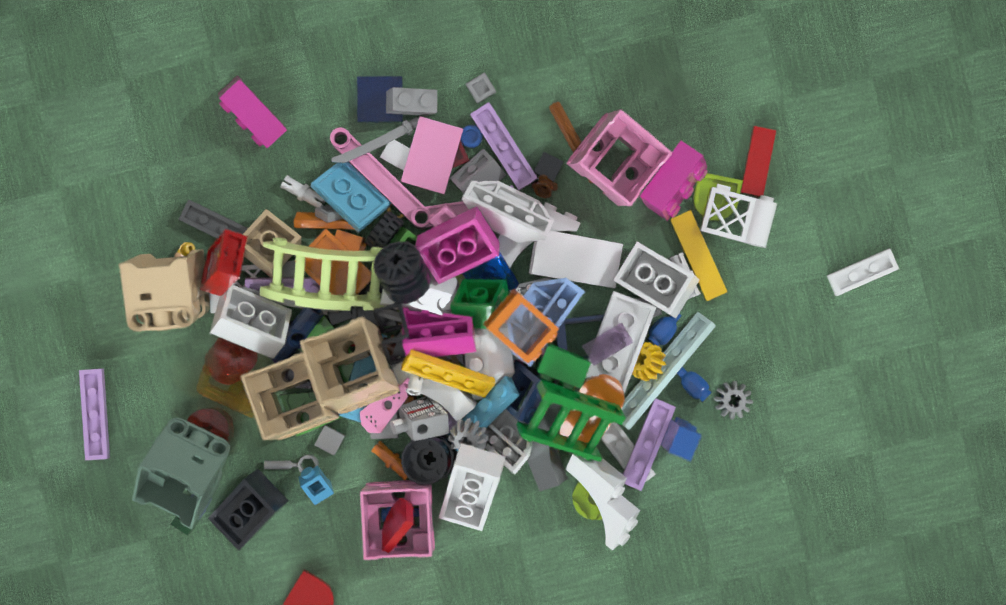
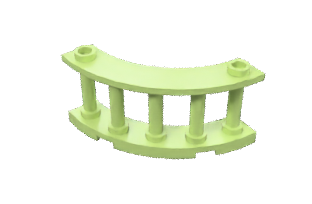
[260,238,383,310]

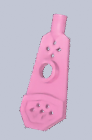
[360,378,410,433]

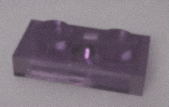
[582,322,633,366]

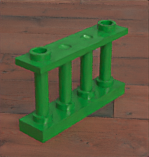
[516,379,626,462]

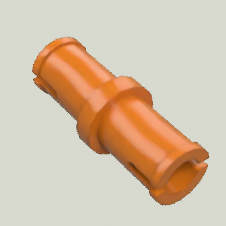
[371,440,408,481]

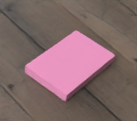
[401,116,463,195]

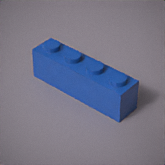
[661,417,702,461]

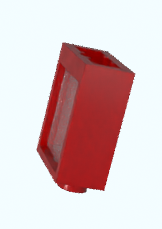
[199,229,247,296]

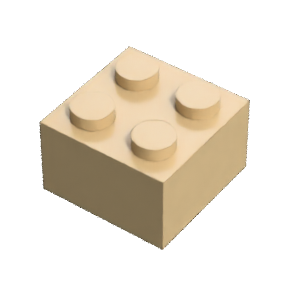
[243,209,302,278]

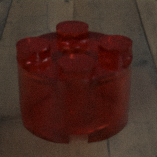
[205,337,258,385]
[187,407,234,443]

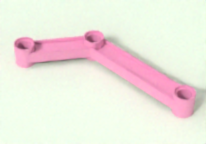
[330,128,469,230]

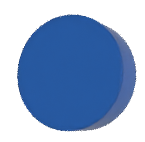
[461,125,483,148]

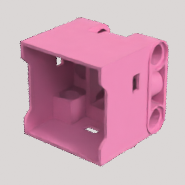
[566,110,672,206]
[360,480,435,560]

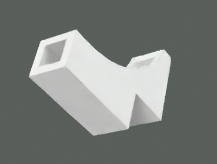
[485,202,580,278]
[390,356,477,422]
[566,454,640,550]

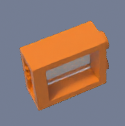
[483,289,559,364]

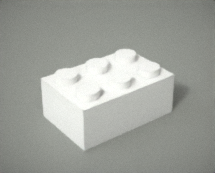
[613,242,700,318]
[210,285,292,359]

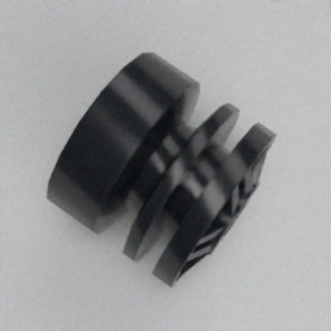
[373,241,431,304]
[401,435,458,485]

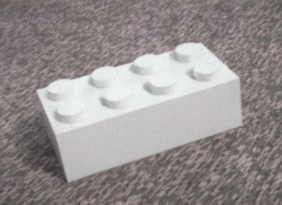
[439,443,505,531]

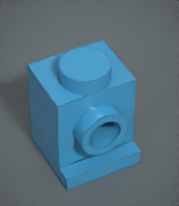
[298,465,334,505]

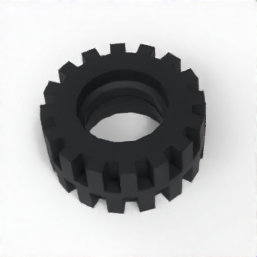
[365,211,404,248]

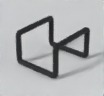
[373,303,409,365]

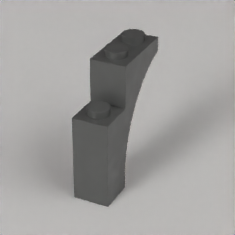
[527,403,568,491]

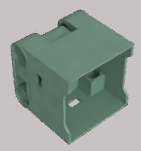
[132,418,230,529]

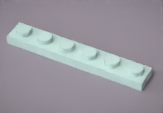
[622,312,716,430]

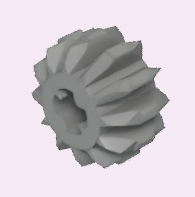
[714,381,753,420]
[448,418,488,453]

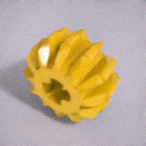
[632,342,667,381]

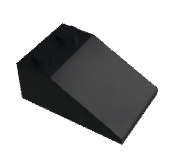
[208,469,289,551]

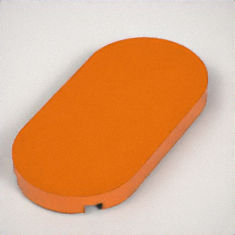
[559,374,625,443]

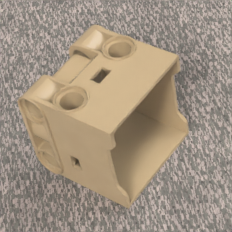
[119,249,210,331]
[300,317,400,414]
[241,353,339,440]

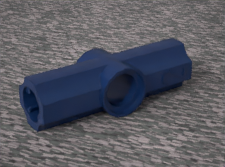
[269,307,324,364]

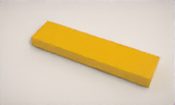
[670,210,727,301]
[401,349,495,398]

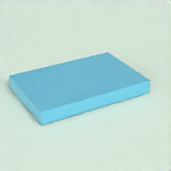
[311,162,391,233]

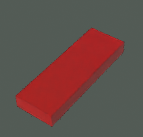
[741,126,776,197]

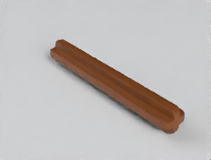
[549,101,596,184]

